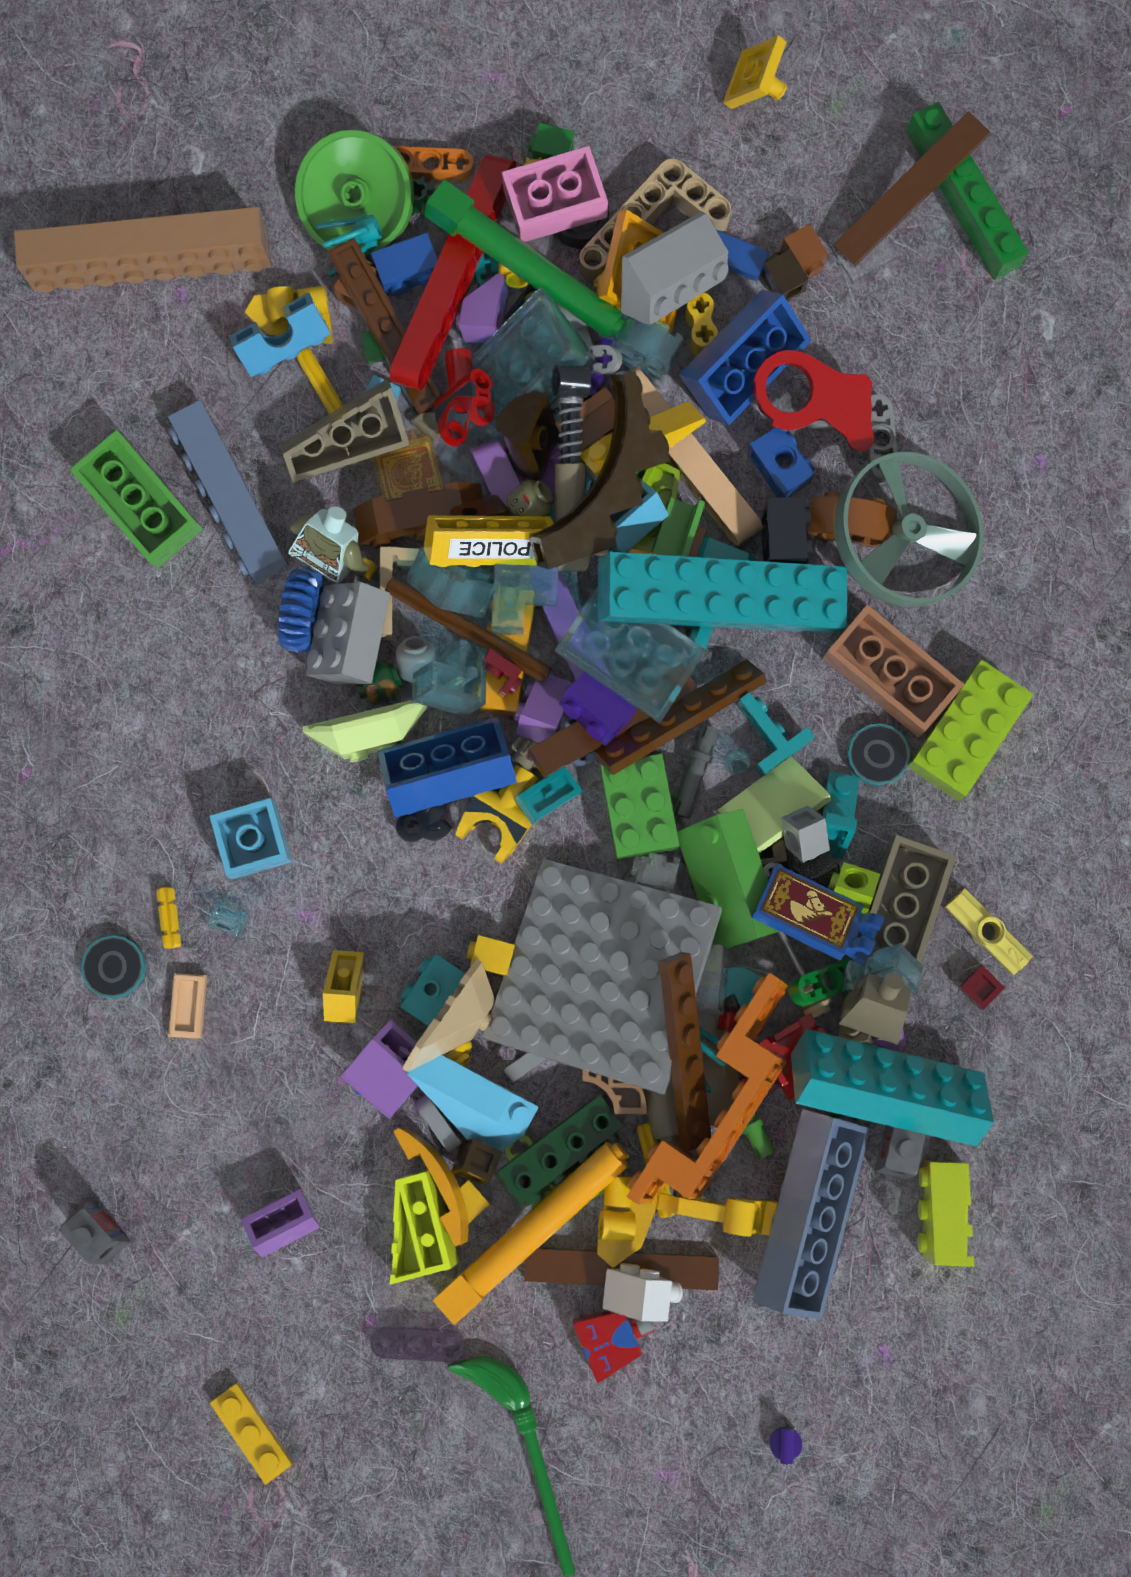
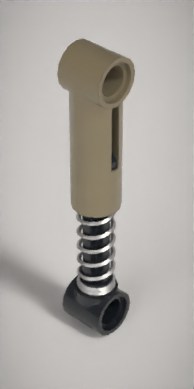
[551,365,591,572]

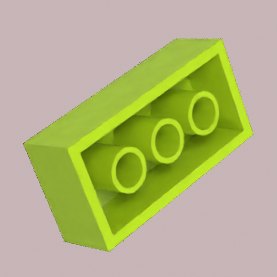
[907,659,1034,801]

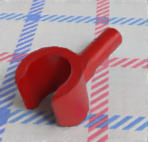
[717,1006,737,1032]

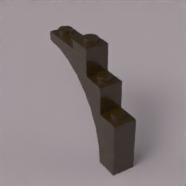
[529,371,669,569]

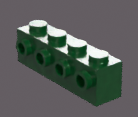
[494,1095,623,1206]

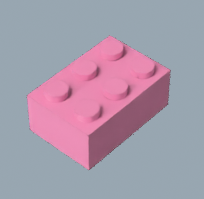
[502,146,608,242]

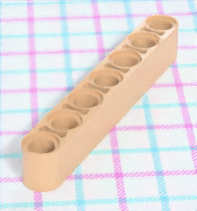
[610,366,763,547]

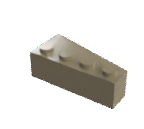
[281,378,410,482]

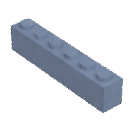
[167,400,287,582]

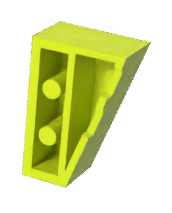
[917,1160,975,1267]
[389,1170,460,1285]

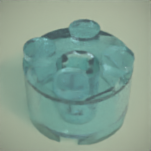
[614,316,683,380]

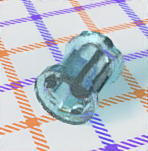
[208,902,249,939]

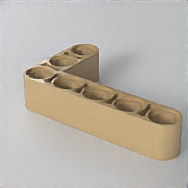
[579,158,731,282]

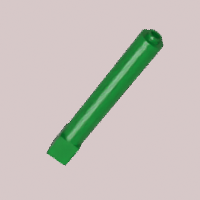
[424,179,625,339]

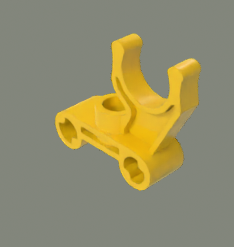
[656,1193,778,1237]

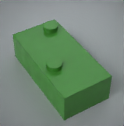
[70,430,204,569]
[677,809,779,953]

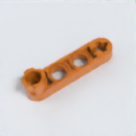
[394,146,474,181]

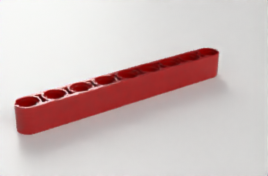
[390,154,517,390]

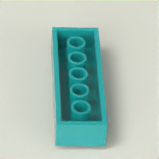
[791,1029,994,1147]

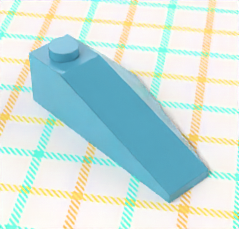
[405,1055,539,1151]

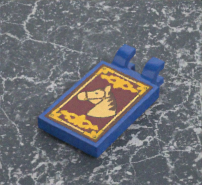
[752,864,885,965]

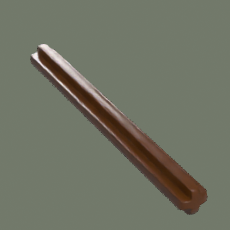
[385,578,551,682]

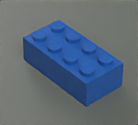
[678,290,812,425]
[377,717,517,818]

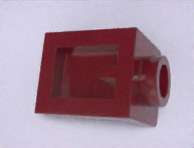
[481,649,522,698]

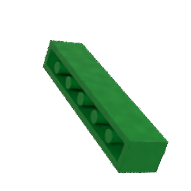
[906,101,1029,280]

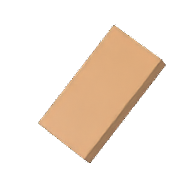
[168,973,207,1039]

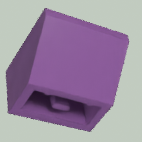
[341,1019,418,1119]

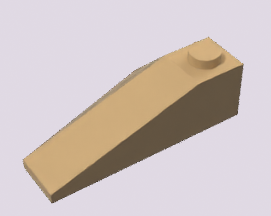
[402,959,495,1072]

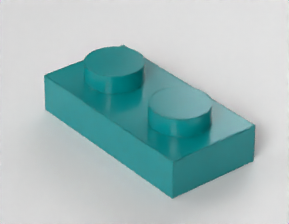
[514,766,583,825]

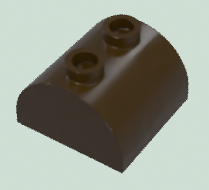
[495,393,560,481]

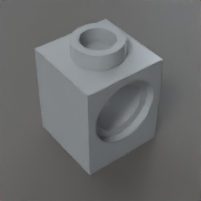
[781,806,830,862]

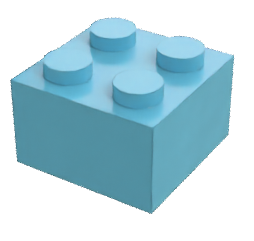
[210,798,293,880]

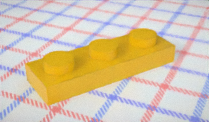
[210,1381,294,1485]

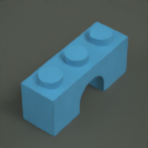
[230,293,331,377]

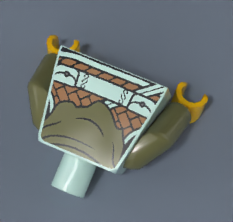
[288,506,378,584]

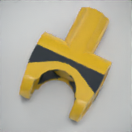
[455,765,539,864]

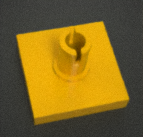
[723,35,787,109]

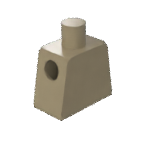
[839,973,911,1045]

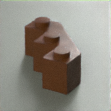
[353,481,483,549]

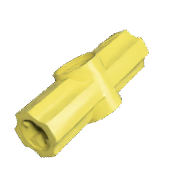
[944,888,1033,976]

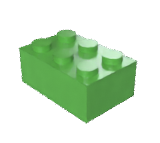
[600,754,680,861]

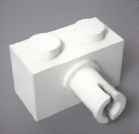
[603,1263,683,1322]

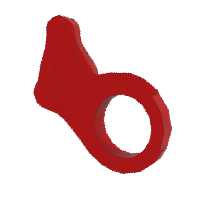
[753,350,875,451]

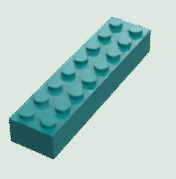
[598,552,847,633]

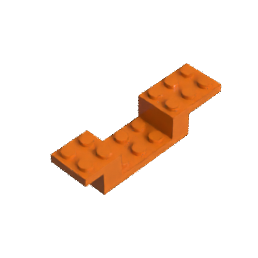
[627,973,789,1204]

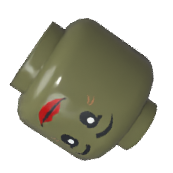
[507,479,553,516]

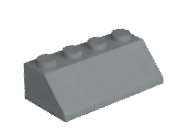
[621,211,728,326]

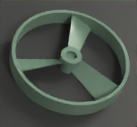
[834,452,984,608]

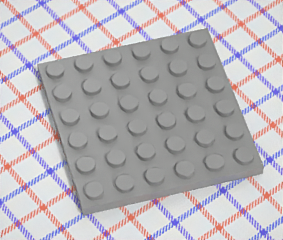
[483,859,722,1095]

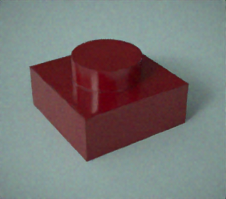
[958,965,1005,1010]

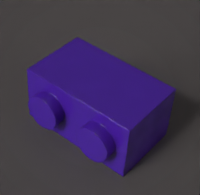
[559,667,637,746]

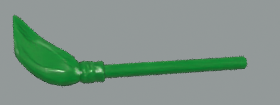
[447,1356,575,1577]

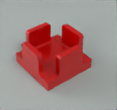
[758,1013,826,1100]

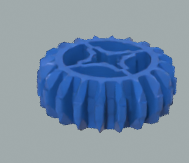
[277,568,324,652]

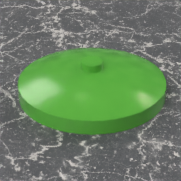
[295,130,414,256]

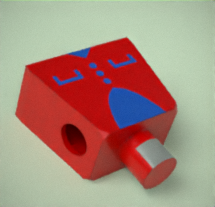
[573,1310,654,1383]

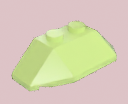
[302,697,427,762]

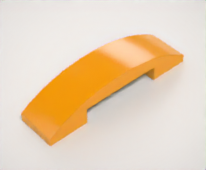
[393,1128,469,1247]

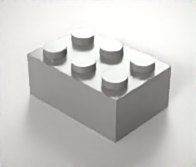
[306,582,390,685]

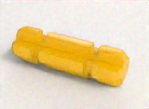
[156,887,181,949]

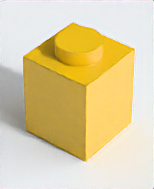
[466,935,515,976]

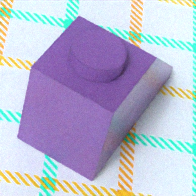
[456,274,509,343]

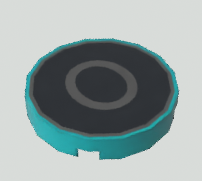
[847,723,910,786]
[81,935,146,999]

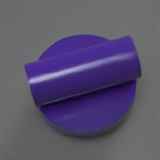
[769,1426,802,1464]

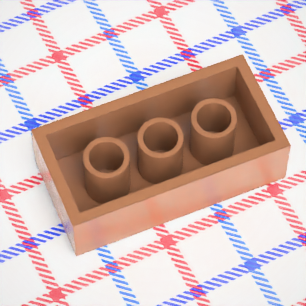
[823,605,965,737]

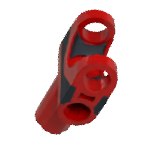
[434,348,495,447]

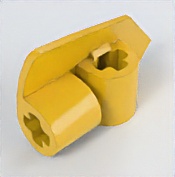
[245,285,333,344]
[597,1176,666,1268]

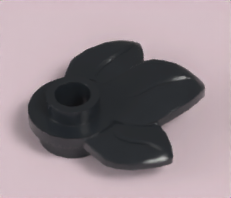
[396,803,452,842]

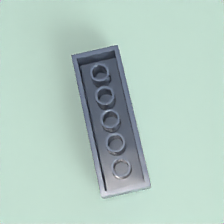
[752,1109,871,1319]

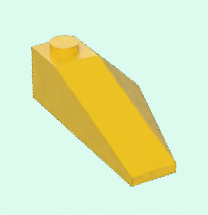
[580,401,706,482]

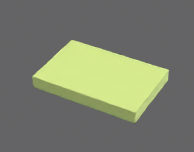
[718,756,831,853]

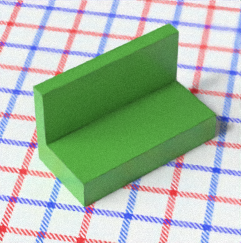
[651,498,705,557]

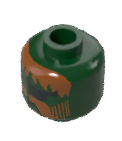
[355,660,403,705]

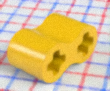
[685,292,718,356]

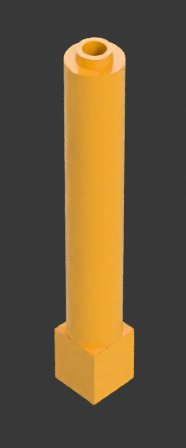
[432,1142,629,1325]

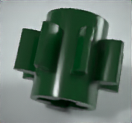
[411,176,435,216]

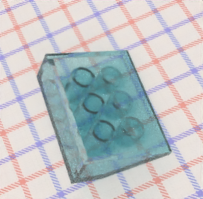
[472,287,596,441]
[554,586,706,723]

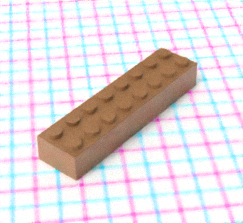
[14,207,271,292]

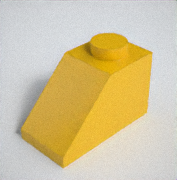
[323,950,364,1023]

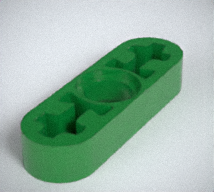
[789,958,867,1006]

